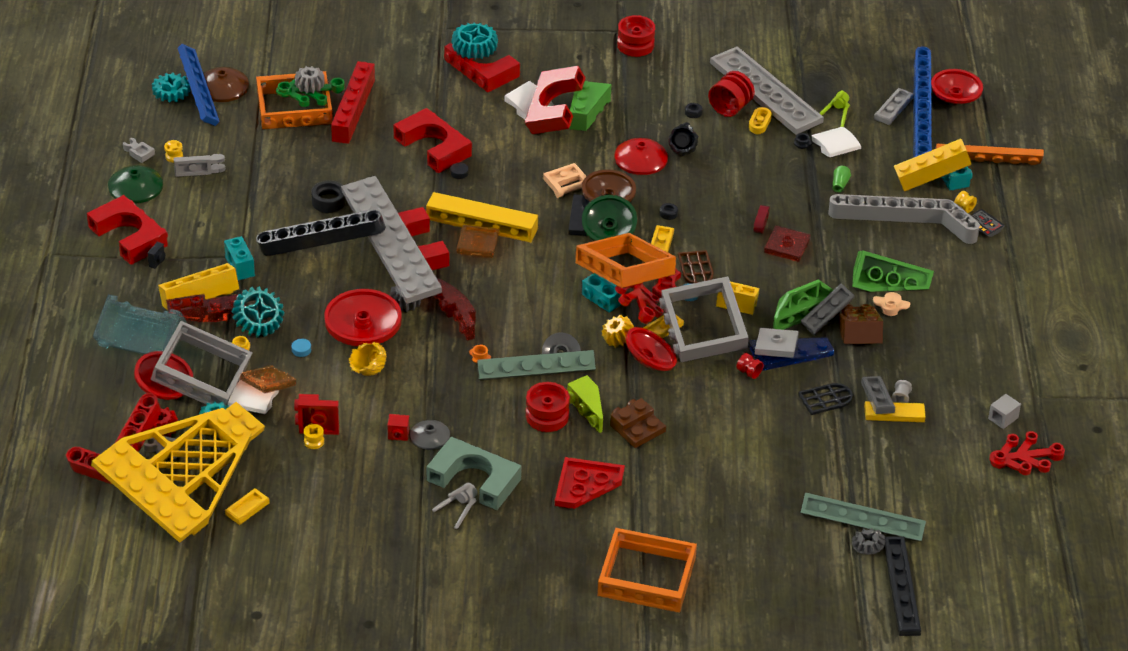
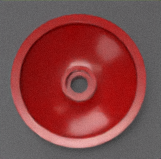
[931,69,983,104]
[614,138,668,175]
[625,327,677,371]
[134,351,193,400]

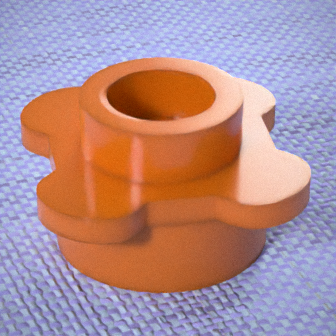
[469,345,491,363]

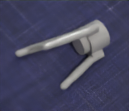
[432,483,477,529]

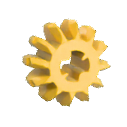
[601,315,634,348]

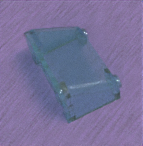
[93,294,187,354]

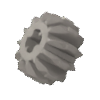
[295,66,324,94]

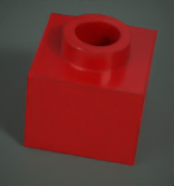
[387,414,409,441]

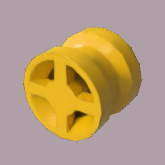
[164,140,183,163]
[954,191,977,213]
[304,424,324,449]

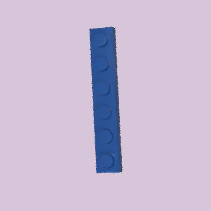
[178,44,220,126]

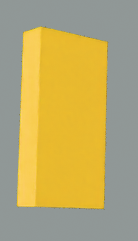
[225,488,269,525]

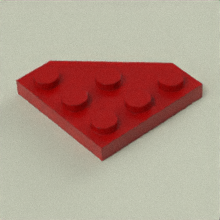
[555,457,625,509]

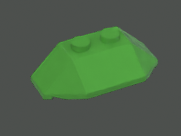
[773,279,834,330]

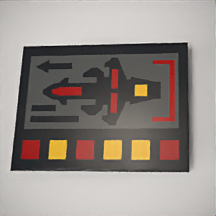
[970,209,1005,237]

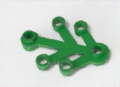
[276,78,345,107]

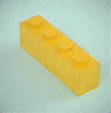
[894,139,971,192]
[158,263,239,312]

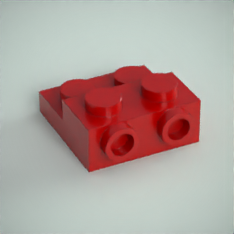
[294,394,340,435]

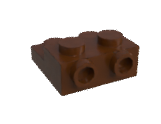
[610,398,666,448]

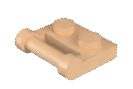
[543,163,586,198]

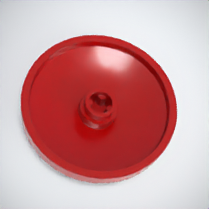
[324,289,402,346]

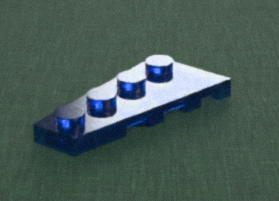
[748,338,834,371]

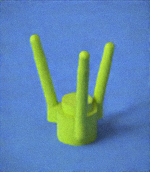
[819,90,850,127]

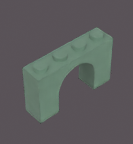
[426,437,522,510]

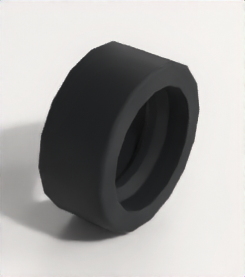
[311,181,346,213]

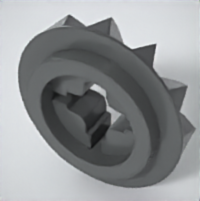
[852,528,885,555]

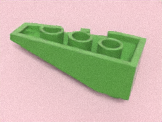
[852,251,934,292]

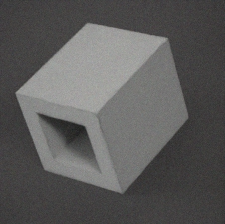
[988,394,1021,429]

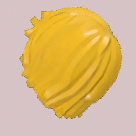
[349,342,387,376]

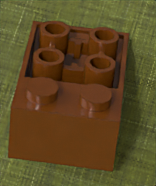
[837,304,883,344]

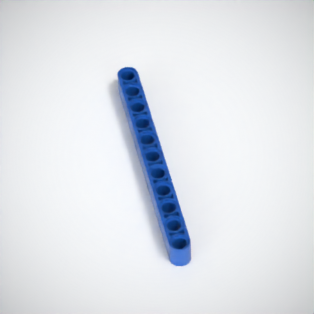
[913,47,932,158]

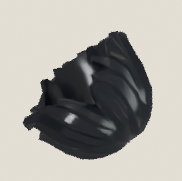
[668,122,699,156]

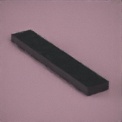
[884,536,921,636]

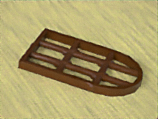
[678,250,714,284]

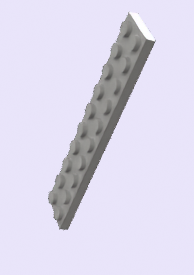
[341,176,442,304]

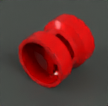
[736,353,764,379]

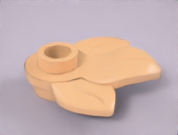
[873,292,910,316]

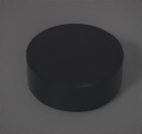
[685,103,703,118]
[450,163,468,179]
[660,203,678,220]

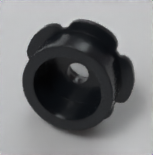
[794,133,811,149]

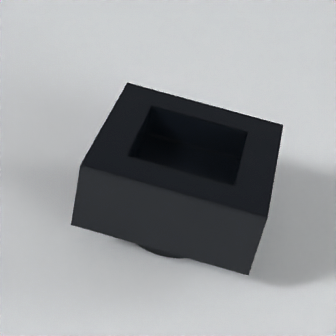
[148,242,166,269]

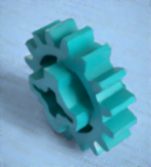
[152,72,190,102]

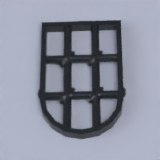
[798,383,853,415]

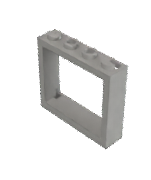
[659,276,748,362]
[151,321,253,405]

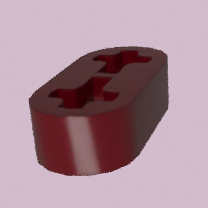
[753,205,770,234]

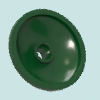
[108,165,163,204]
[582,195,637,241]

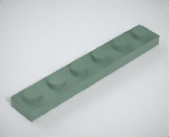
[477,350,596,380]
[801,493,926,541]

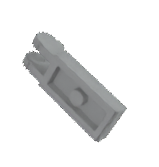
[174,154,225,177]

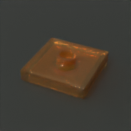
[456,225,499,258]
[240,365,296,394]

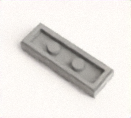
[874,88,914,125]

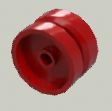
[617,15,655,57]
[526,382,570,432]

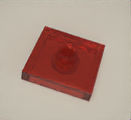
[764,225,811,262]

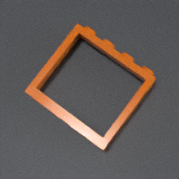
[256,71,333,129]
[575,233,676,288]
[597,528,697,613]

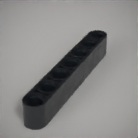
[256,210,386,256]

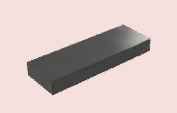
[801,283,855,336]
[861,376,895,414]

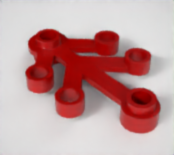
[615,283,664,324]
[989,431,1065,475]

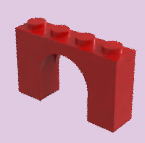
[444,42,520,92]
[525,66,586,134]
[393,108,472,173]
[87,195,168,265]
[398,207,449,270]

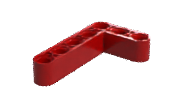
[66,393,161,484]

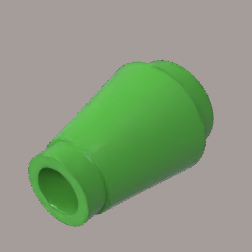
[832,166,851,193]

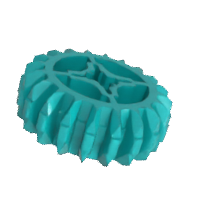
[452,22,498,60]
[232,286,284,338]

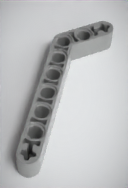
[828,194,980,244]

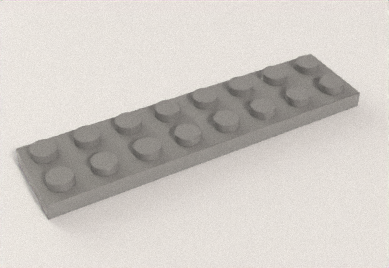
[710,47,824,134]

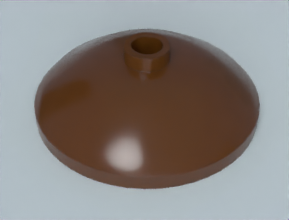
[203,67,249,102]
[582,170,636,202]

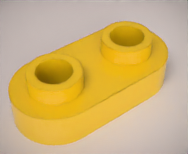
[749,107,771,134]

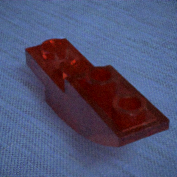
[434,279,476,341]
[166,294,246,322]

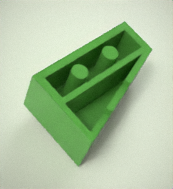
[569,81,612,131]

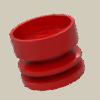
[708,71,755,117]

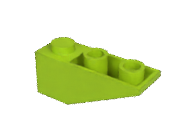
[567,375,603,433]

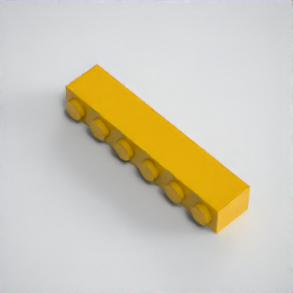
[426,192,538,243]

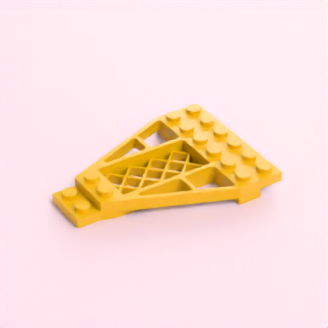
[91,402,265,543]

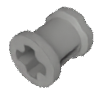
[891,380,912,403]

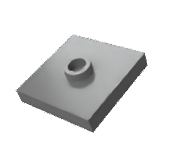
[755,328,798,358]

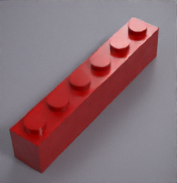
[331,61,375,144]

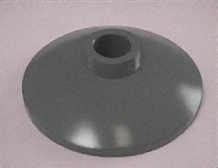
[542,332,581,354]
[410,420,450,450]

